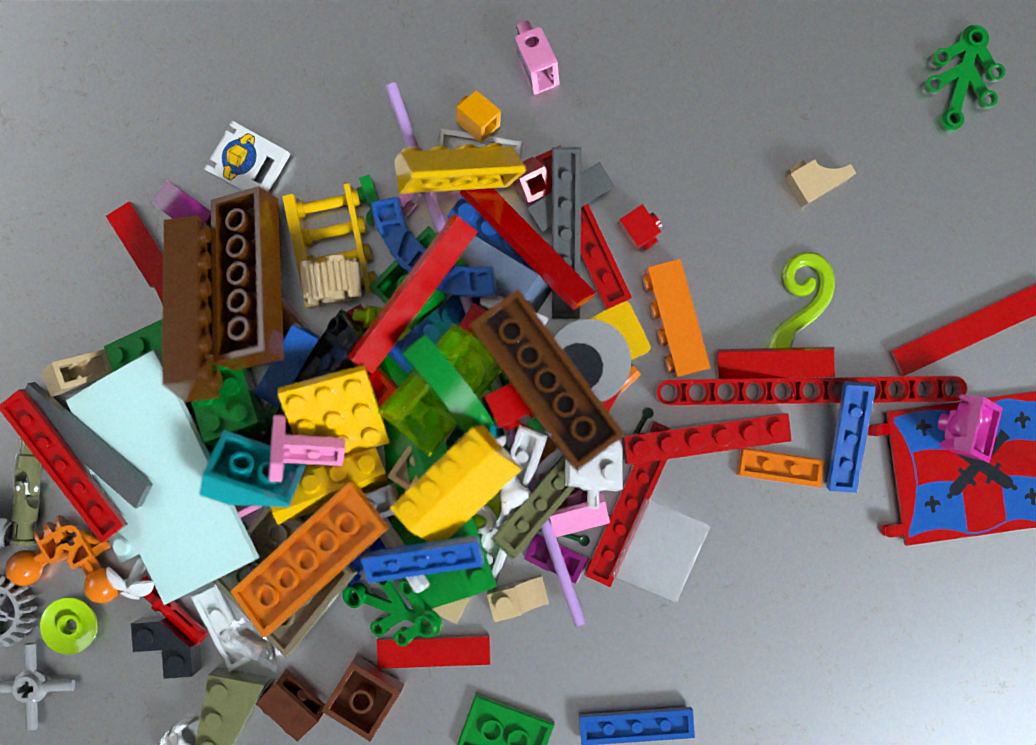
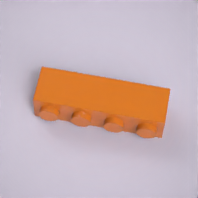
[642,258,710,378]

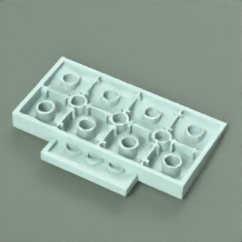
[66,349,259,605]

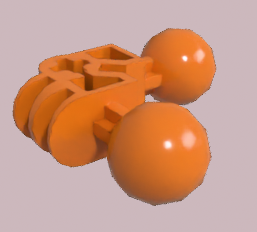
[5,515,120,604]

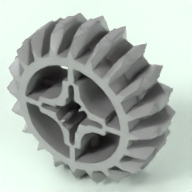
[0,573,38,649]

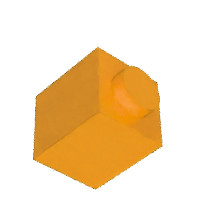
[456,90,501,143]

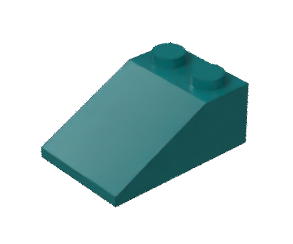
[199,430,306,507]

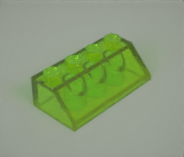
[378,324,501,456]

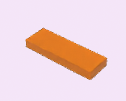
[736,448,825,488]

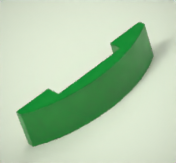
[401,334,494,435]

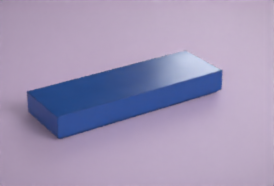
[253,322,320,408]

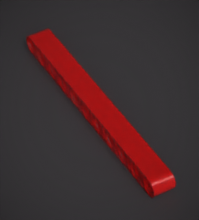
[653,376,968,405]

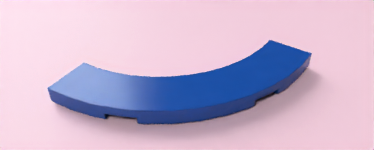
[371,197,498,298]

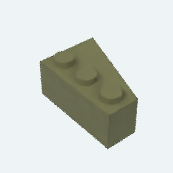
[195,667,272,745]

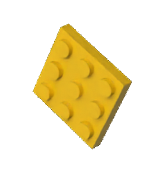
[278,365,390,466]

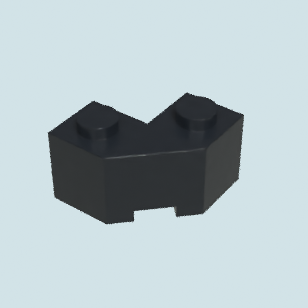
[131,616,201,679]

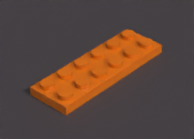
[230,481,389,638]

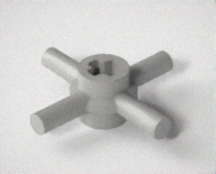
[0,642,75,731]

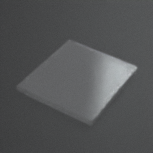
[611,499,710,603]

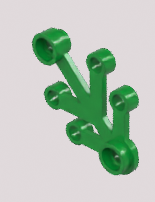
[924,25,1006,133]
[343,578,443,647]

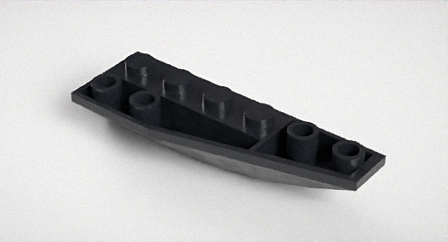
[261,309,370,446]

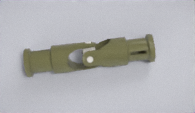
[9,435,42,546]

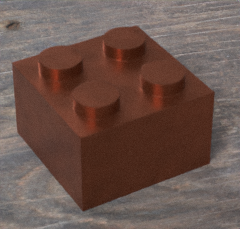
[321,655,404,742]

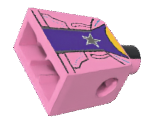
[514,21,559,95]

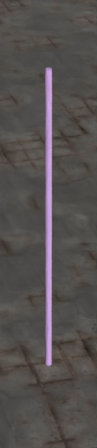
[385,82,586,627]

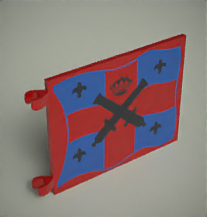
[868,391,1036,546]

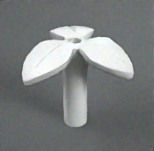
[106,556,155,600]
[158,717,198,745]

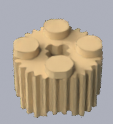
[300,255,362,306]

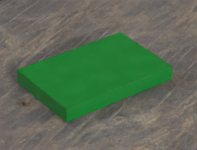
[457,693,555,745]

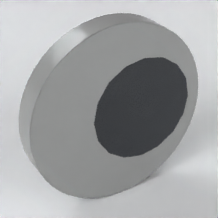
[554,319,631,402]

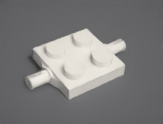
[565,438,623,509]

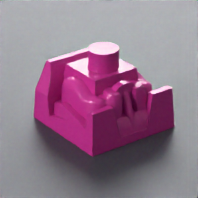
[938,394,1003,463]

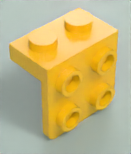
[586,301,651,360]

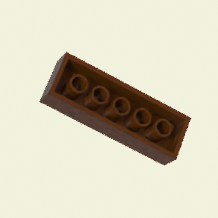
[211,186,284,371]
[162,215,223,402]
[468,289,625,471]

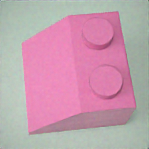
[538,472,610,537]

